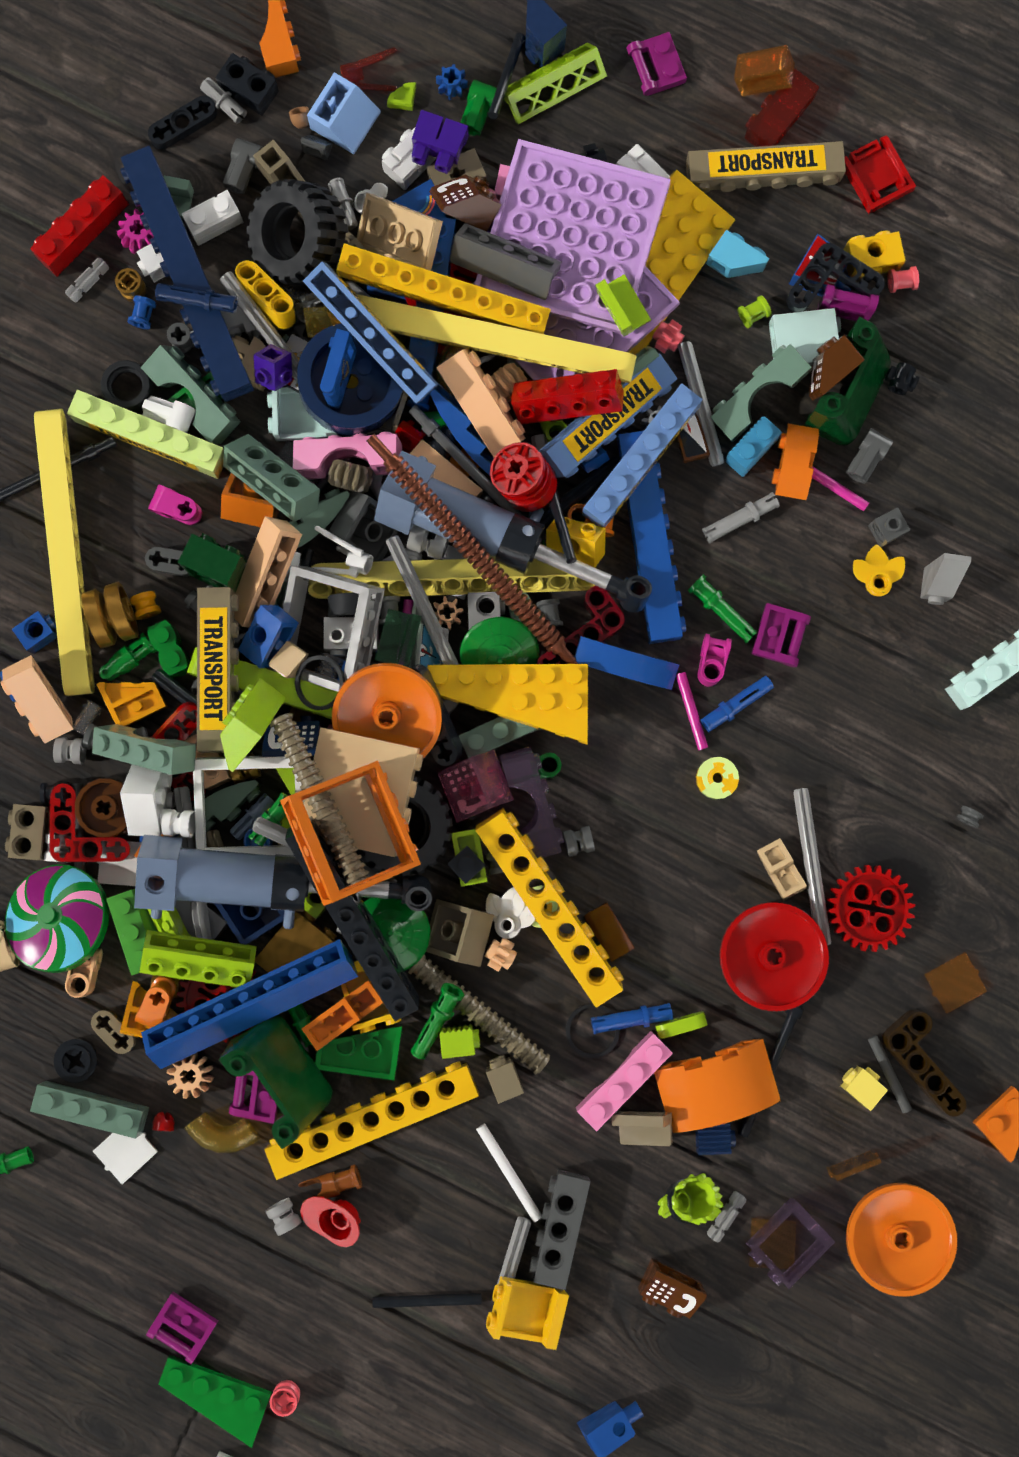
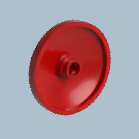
[720,902,829,1011]

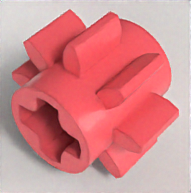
[652,319,685,354]

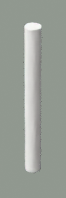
[476,1123,542,1222]

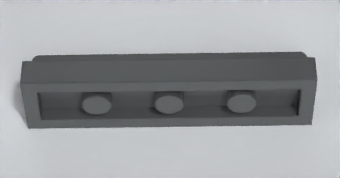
[450,223,562,300]

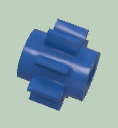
[436,64,468,100]

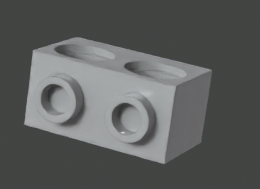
[468,592,505,630]

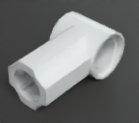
[142,395,196,433]

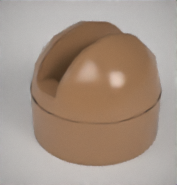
[289,106,309,129]

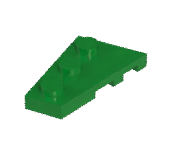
[315,1025,403,1080]

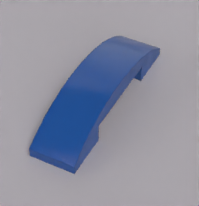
[574,636,679,690]

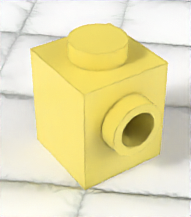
[841,1066,888,1111]

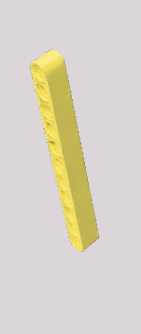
[356,294,637,383]
[34,409,95,696]
[308,558,595,599]

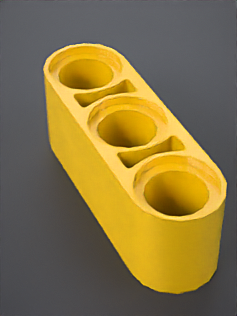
[235,260,296,329]

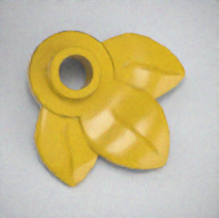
[853,545,905,597]

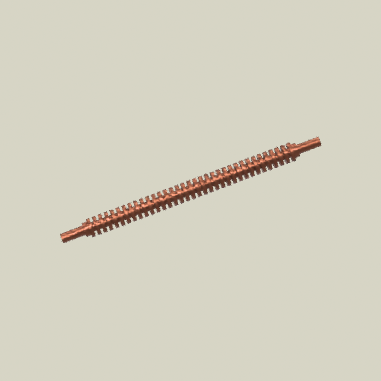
[366,434,578,664]

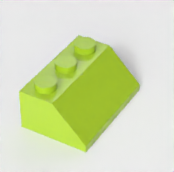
[220,678,286,772]

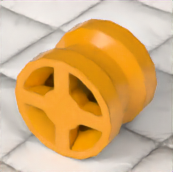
[129,591,161,620]

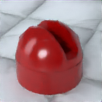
[152,1112,175,1131]

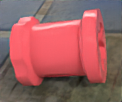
[887,266,919,293]

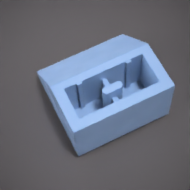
[307,72,381,154]

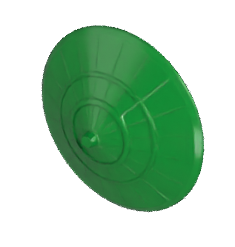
[460,617,539,665]
[364,898,430,971]

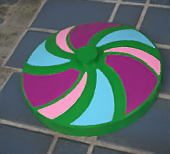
[5,864,109,973]

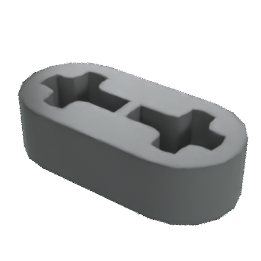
[145,547,190,577]

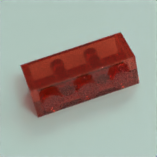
[744,69,819,147]

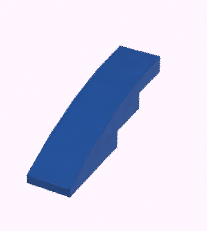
[430,385,494,476]

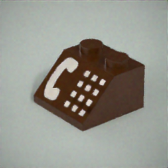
[429,175,502,232]
[809,335,865,401]
[638,1258,707,1319]

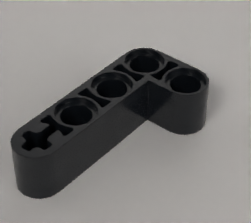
[409,664,464,766]

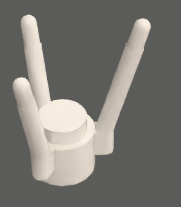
[312,526,373,578]

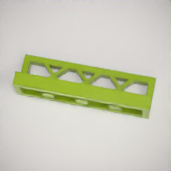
[504,42,607,124]

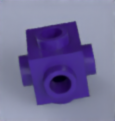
[254,344,293,391]

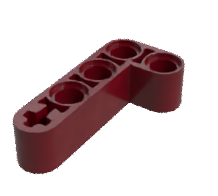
[537,586,625,664]

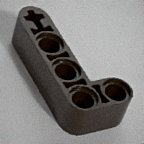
[882,1010,966,1117]

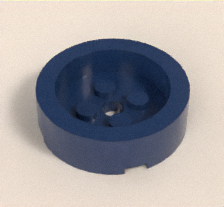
[297,323,403,435]

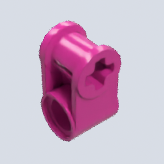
[148,485,203,525]
[697,634,732,687]

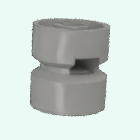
[406,525,449,560]

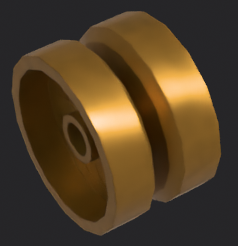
[81,581,139,649]

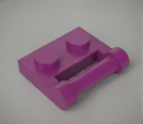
[626,32,687,96]
[817,284,879,321]
[751,603,811,667]
[229,1071,278,1124]
[146,1292,219,1365]

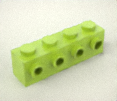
[139,930,257,988]

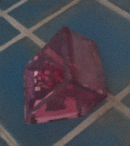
[438,750,514,822]

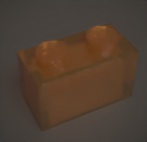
[734,45,795,97]

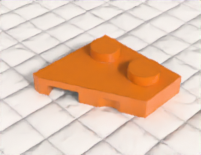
[973,1086,1019,1163]

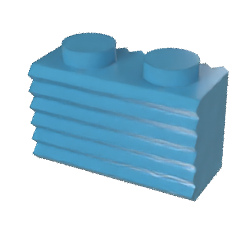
[726,417,782,477]

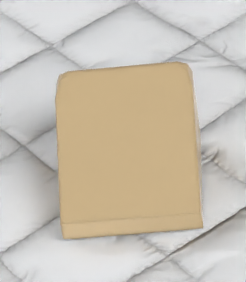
[268,641,309,678]

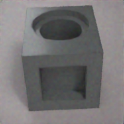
[868,507,910,548]

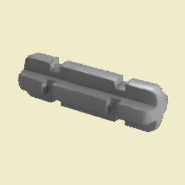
[65,258,109,302]
[707,1191,747,1242]

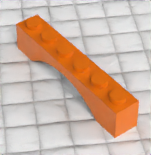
[259,0,301,78]

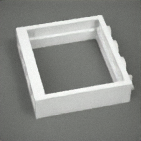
[193,756,305,856]

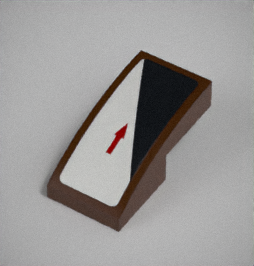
[675,413,710,463]

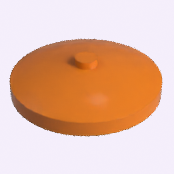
[332,663,442,758]
[846,1183,957,1297]

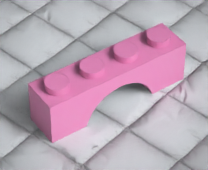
[293,432,402,479]
[576,1031,673,1131]

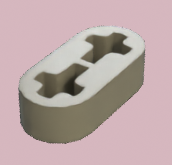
[91,1009,137,1054]

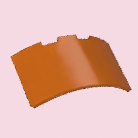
[654,1038,780,1133]

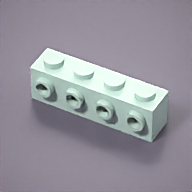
[945,630,1019,710]

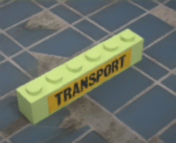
[67,390,224,479]

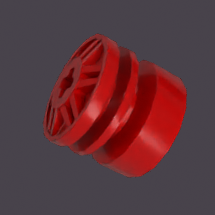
[490,442,557,512]

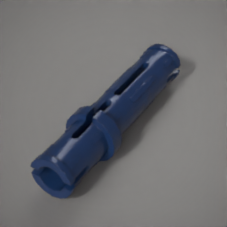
[155,283,238,314]

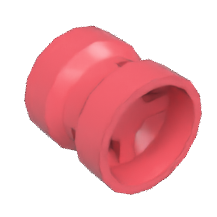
[270,1380,300,1417]

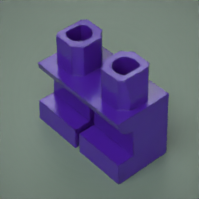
[412,110,469,174]

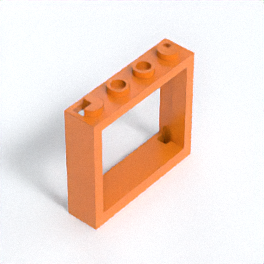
[280,760,421,906]

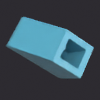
[706,230,770,278]

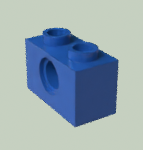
[238,605,299,668]

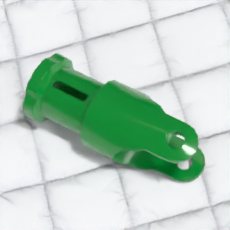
[99,632,157,681]

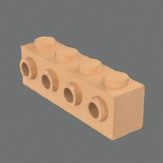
[436,348,526,457]
[234,516,302,628]

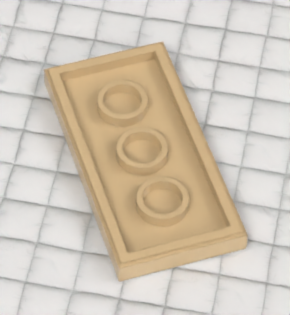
[357,193,443,271]

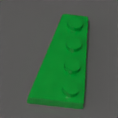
[158,1355,272,1448]

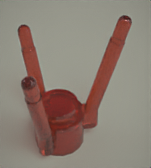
[340,47,398,91]

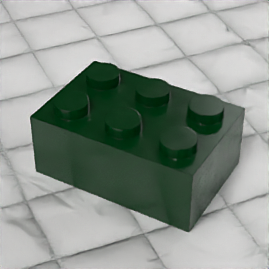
[177,533,247,595]

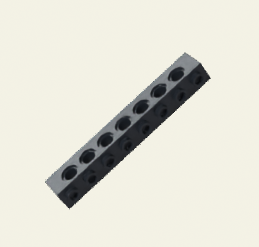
[285,816,419,1021]

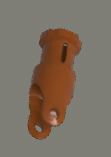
[298,1164,362,1203]

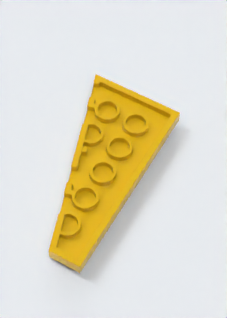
[427,664,588,745]

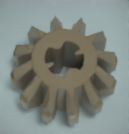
[328,459,373,494]

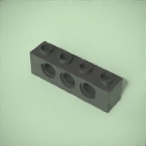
[529,1169,591,1290]

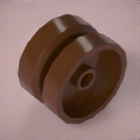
[75,779,128,837]

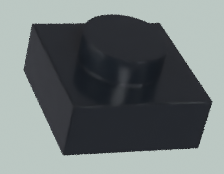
[448,846,486,884]

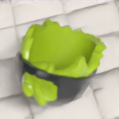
[658,1173,723,1225]

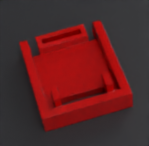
[844,135,916,214]

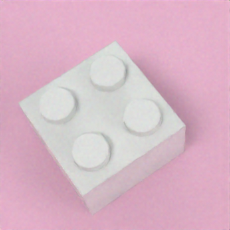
[120,764,175,836]

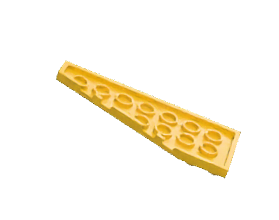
[628,170,735,355]

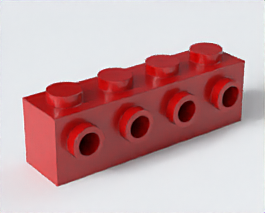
[30,175,129,277]
[511,369,624,424]

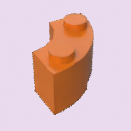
[772,423,819,500]

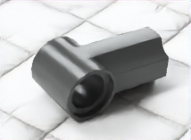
[223,138,263,194]
[846,428,893,484]

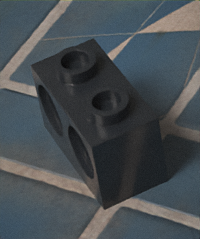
[215,53,279,116]

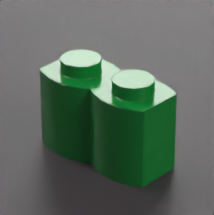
[148,620,191,679]

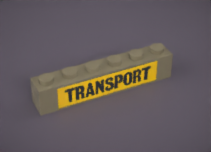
[686,141,846,193]
[197,587,239,753]

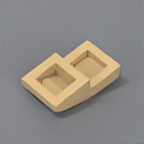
[757,838,807,901]

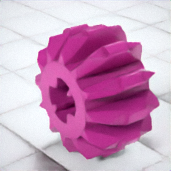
[117,208,154,254]

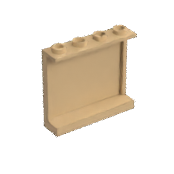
[304,727,423,857]

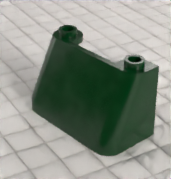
[804,317,891,446]
[219,1015,332,1149]

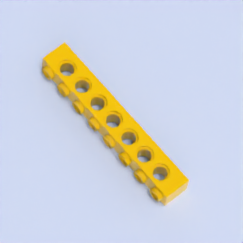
[336,243,551,334]
[475,808,624,1008]
[264,1061,479,1180]

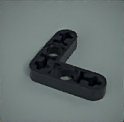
[787,243,885,312]

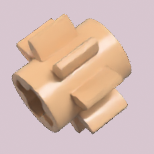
[433,596,464,630]
[484,938,517,972]

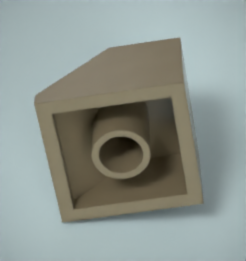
[426,899,494,967]

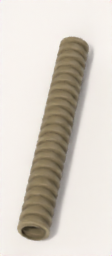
[269,713,369,885]
[408,955,550,1075]

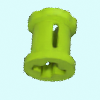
[738,295,772,329]

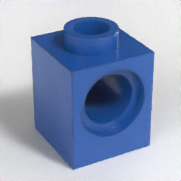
[12,611,57,654]

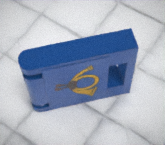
[320,329,357,409]

